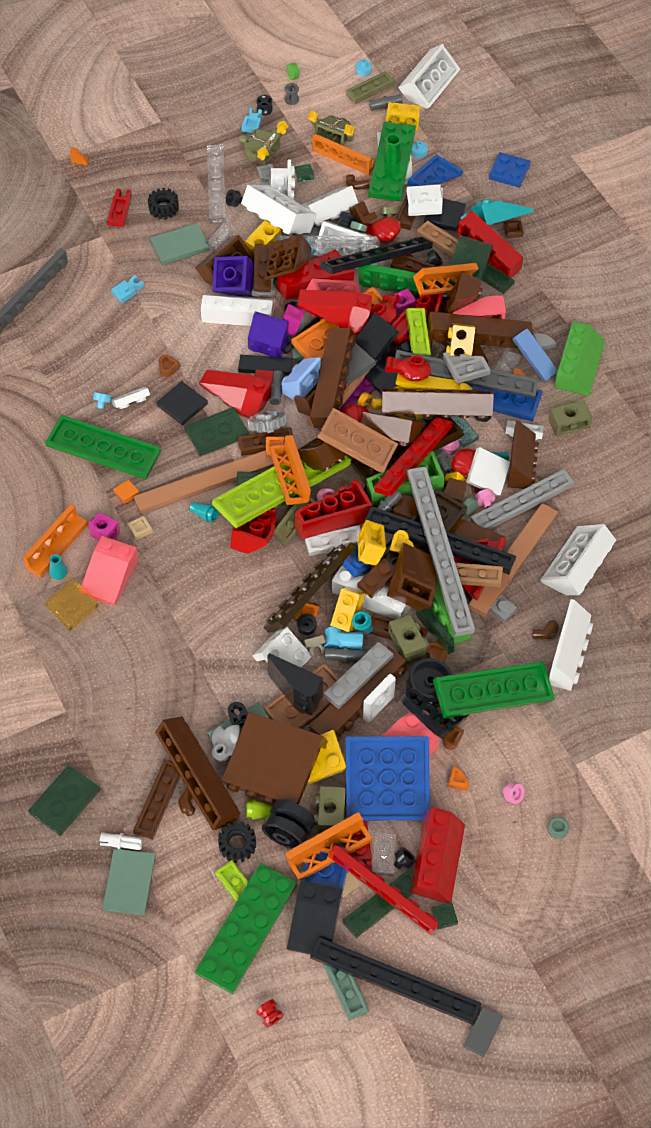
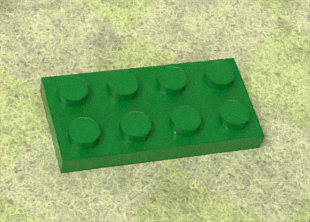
[358,264,427,297]

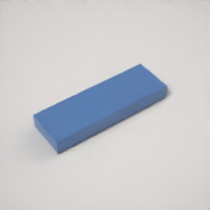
[512,328,558,383]

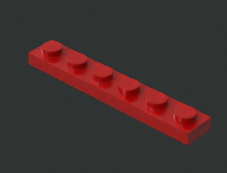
[374,417,453,497]
[328,845,439,935]

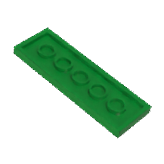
[45,415,161,480]
[433,661,555,718]
[195,863,297,995]

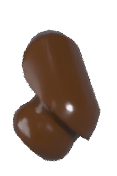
[346,174,370,190]
[532,620,559,639]
[178,788,195,816]

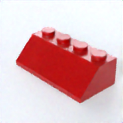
[410,807,465,904]

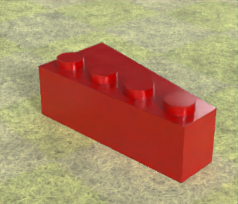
[277,249,355,300]
[294,479,372,540]

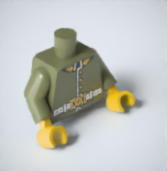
[307,110,355,145]
[239,121,288,165]

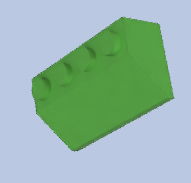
[554,321,605,396]

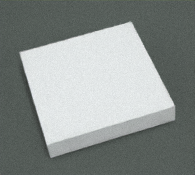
[466,447,510,497]
[363,674,396,723]

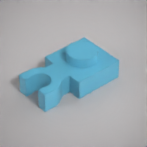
[241,108,262,133]
[111,275,144,303]

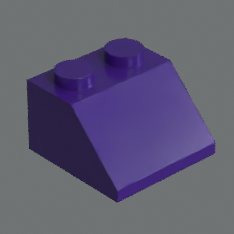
[212,256,254,296]
[248,311,289,357]

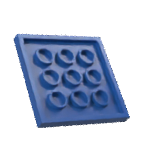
[346,736,430,821]

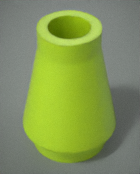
[245,799,272,820]

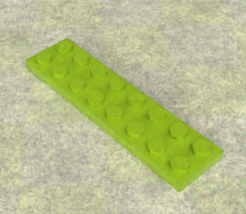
[212,455,351,528]

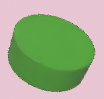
[287,63,299,80]

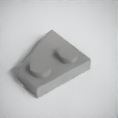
[443,353,491,384]

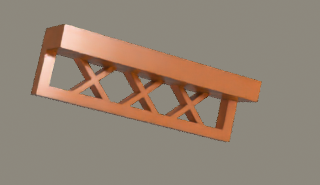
[312,134,375,175]
[413,263,478,296]
[269,435,311,505]
[23,504,88,578]
[285,812,373,882]

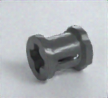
[285,83,299,105]

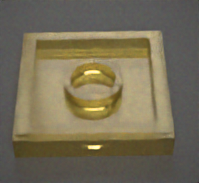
[44,579,99,631]

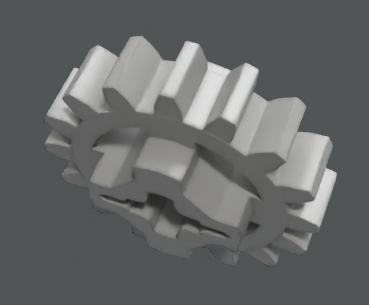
[247,410,287,433]

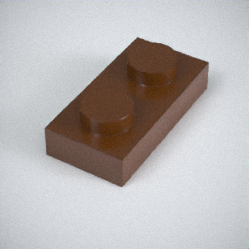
[357,559,395,598]

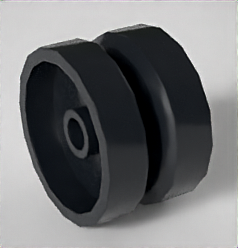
[406,658,453,708]
[262,799,315,849]

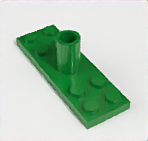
[368,122,416,202]

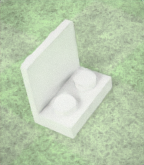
[252,627,312,667]

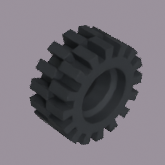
[148,188,179,220]
[218,821,256,863]

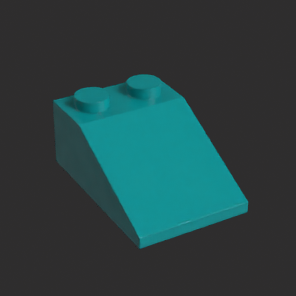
[471,199,534,225]

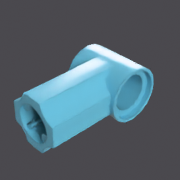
[324,627,363,650]

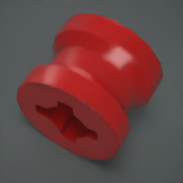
[256,999,284,1028]

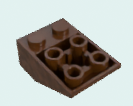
[264,234,312,280]
[386,543,437,611]

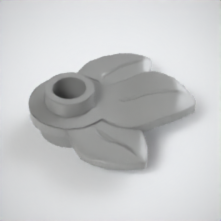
[212,725,241,761]

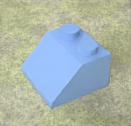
[281,357,321,400]

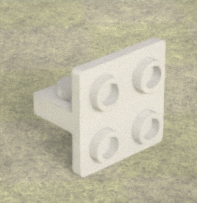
[270,160,295,200]
[407,184,443,216]

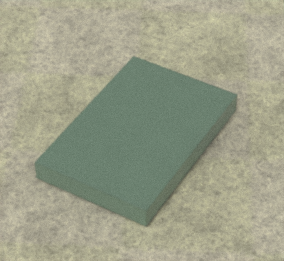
[150,223,210,265]
[102,849,156,916]

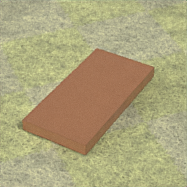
[317,408,398,474]
[263,663,340,729]

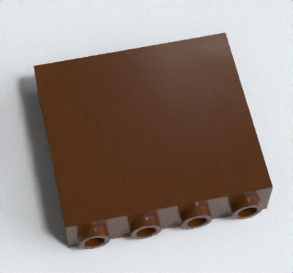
[222,712,328,805]

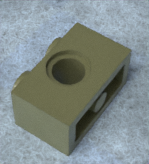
[548,400,592,436]
[388,614,428,663]
[314,786,345,833]

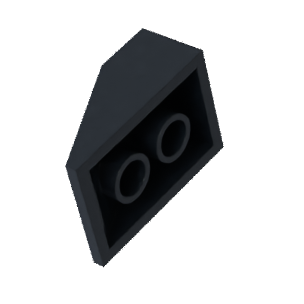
[365,340,411,395]
[267,653,323,715]
[287,880,343,955]

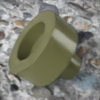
[381,207,398,217]

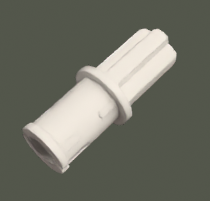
[100,832,143,850]

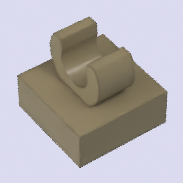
[302,635,325,656]

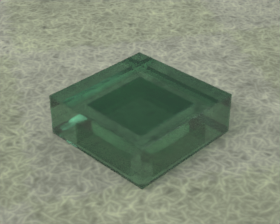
[294,164,314,182]
[431,902,458,930]

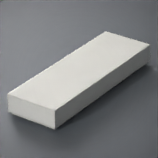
[305,525,361,556]

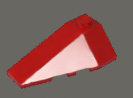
[297,290,372,335]
[199,370,271,418]
[230,506,277,554]

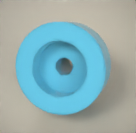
[356,59,372,76]
[411,141,428,158]
[93,392,112,409]

